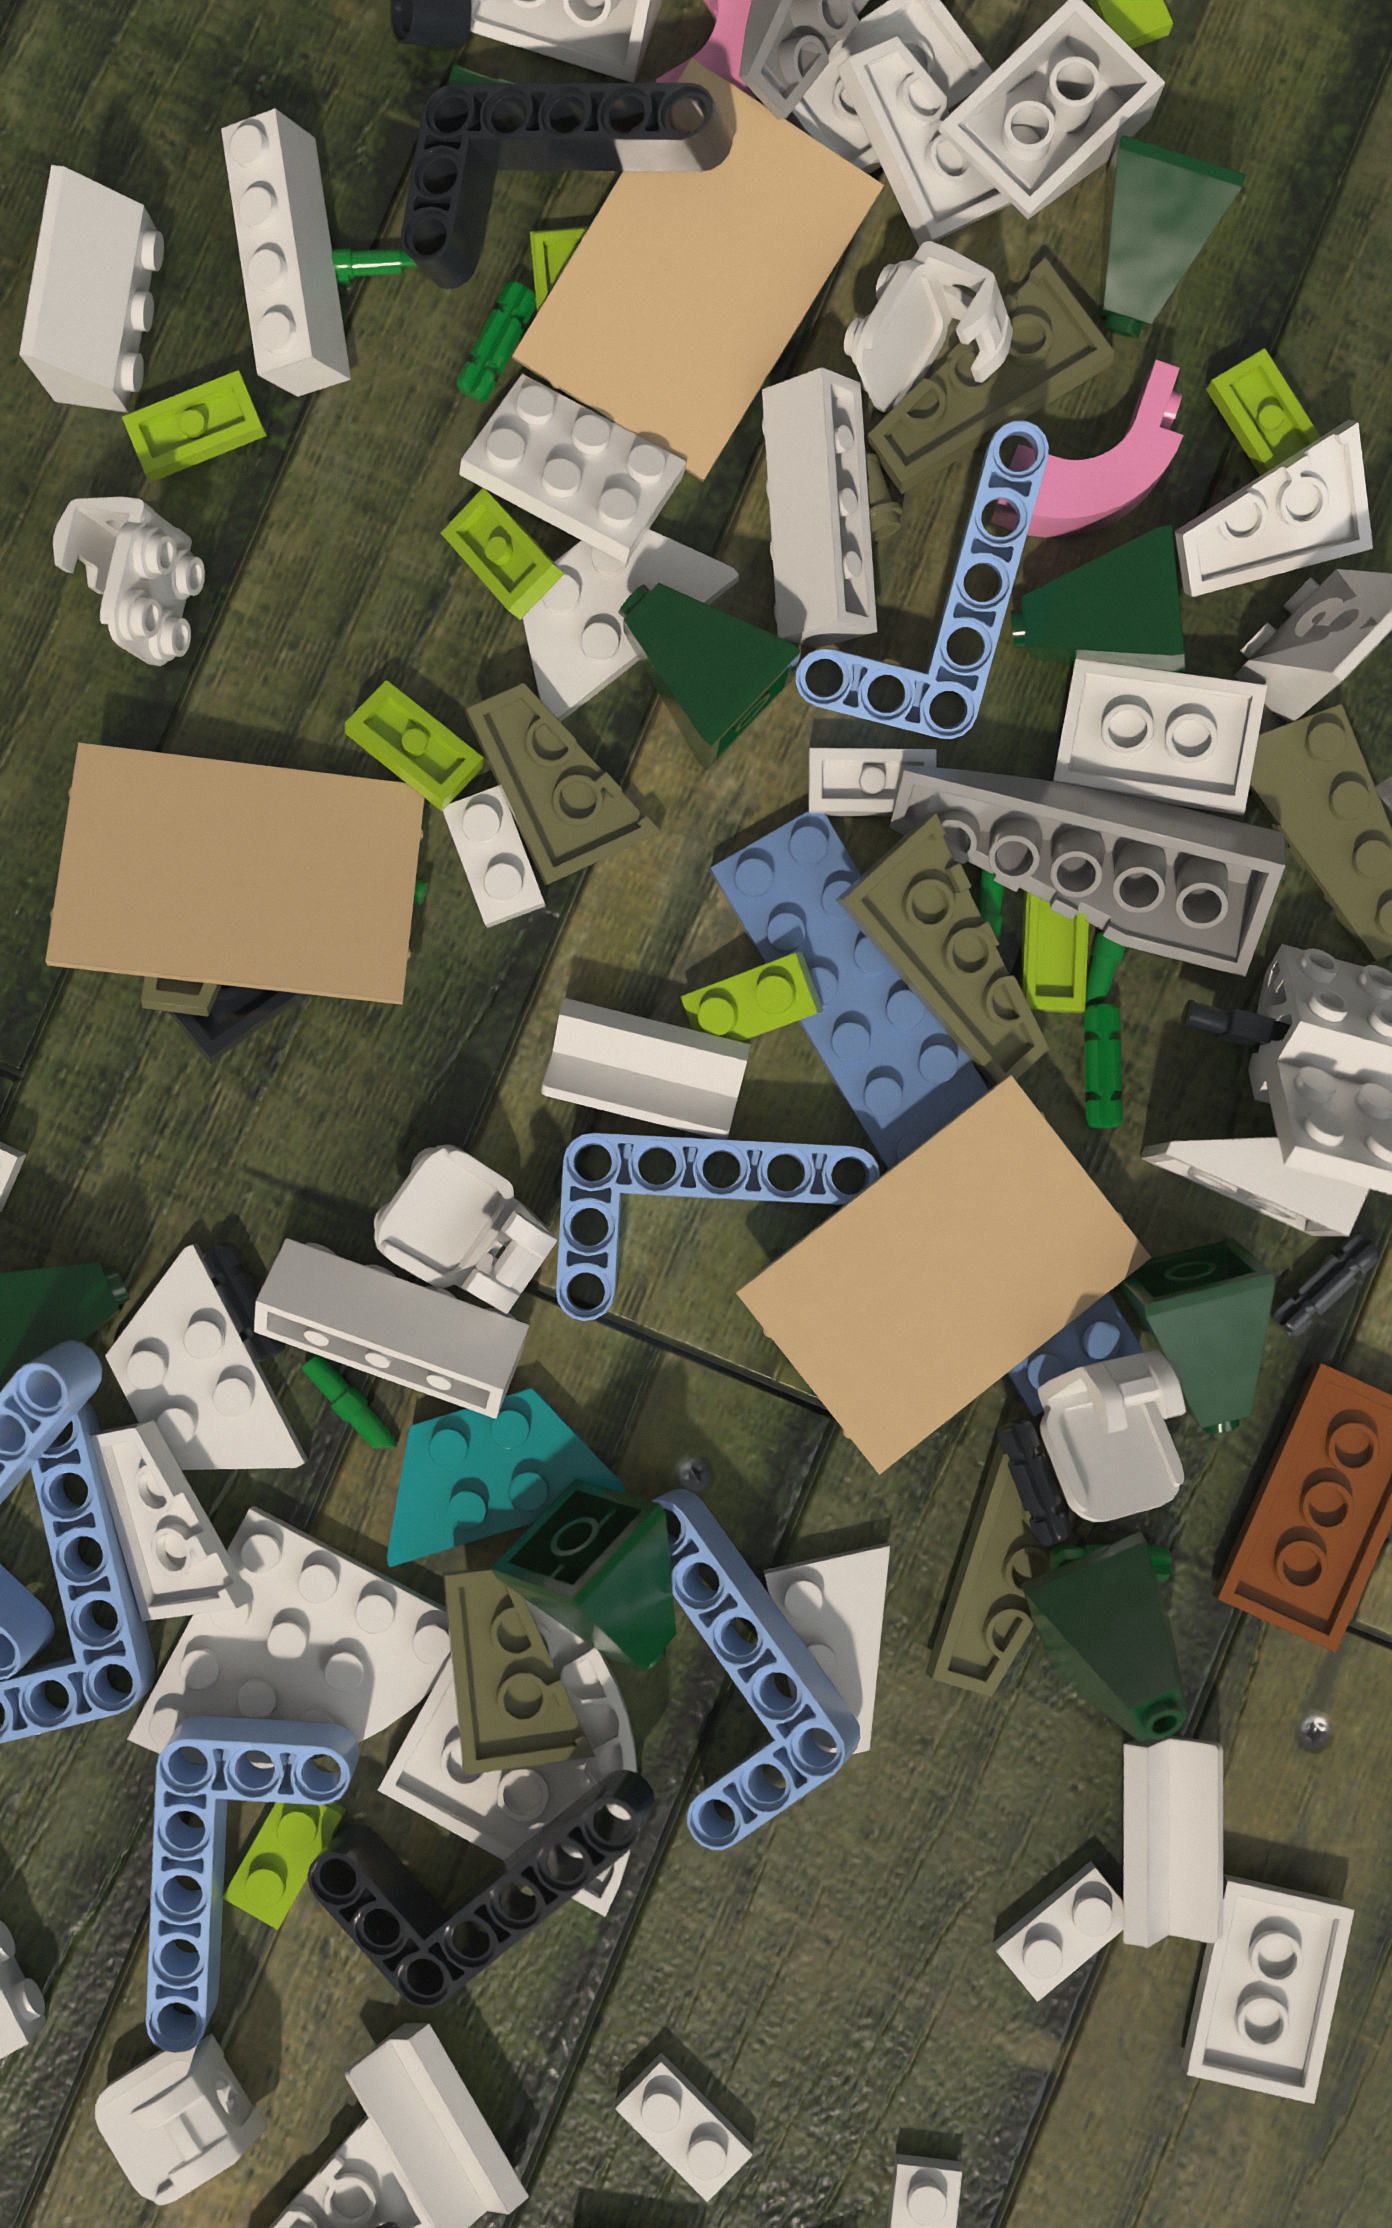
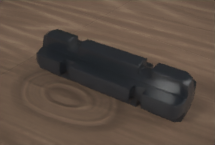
[1270,1232,1380,1338]
[201,1242,285,1363]
[996,1419,1072,1546]

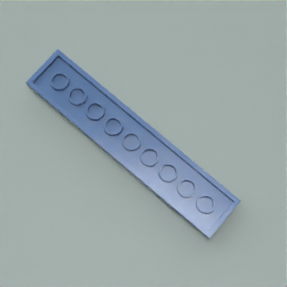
[710,811,1144,1416]

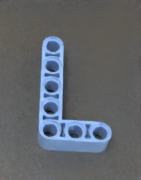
[796,421,1049,739]
[556,1133,880,1321]
[0,1340,102,1680]
[0,1402,156,1744]
[652,1489,861,1850]
[146,1715,360,2053]

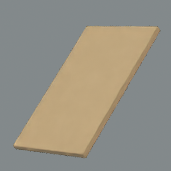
[512,58,884,482]
[46,742,424,1005]
[735,1075,1152,1475]

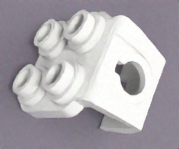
[844,241,1013,412]
[53,497,205,666]
[374,1144,558,1314]
[1038,1349,1186,1522]
[95,2034,267,2205]

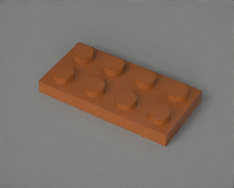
[1212,1362,1392,1653]

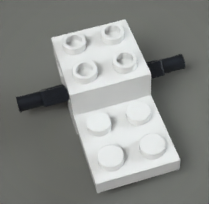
[1181,944,1392,1194]

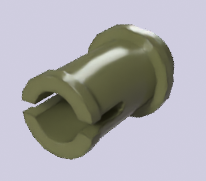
[865,454,903,541]

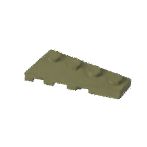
[1249,704,1392,963]
[836,813,1049,1087]
[925,1438,1096,1697]

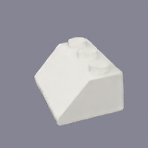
[470,0,663,83]
[19,165,164,413]

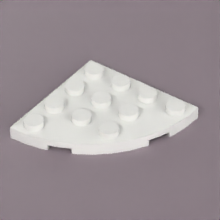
[127,1506,451,1768]
[378,1598,637,1916]

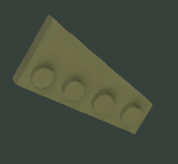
[868,257,1115,494]

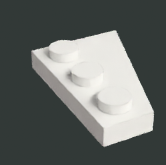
[836,36,1012,247]
[1175,420,1373,597]
[91,1420,254,1621]
[764,1543,890,1754]
[269,2115,431,2228]

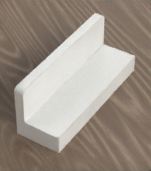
[541,998,751,1140]
[1123,1736,1223,1948]
[345,2023,529,2228]

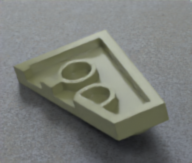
[465,683,661,886]
[443,1566,595,1775]

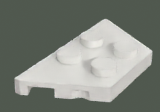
[523,529,739,722]
[105,1244,308,1470]

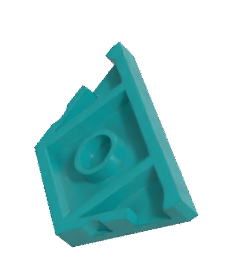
[387,1387,627,1567]

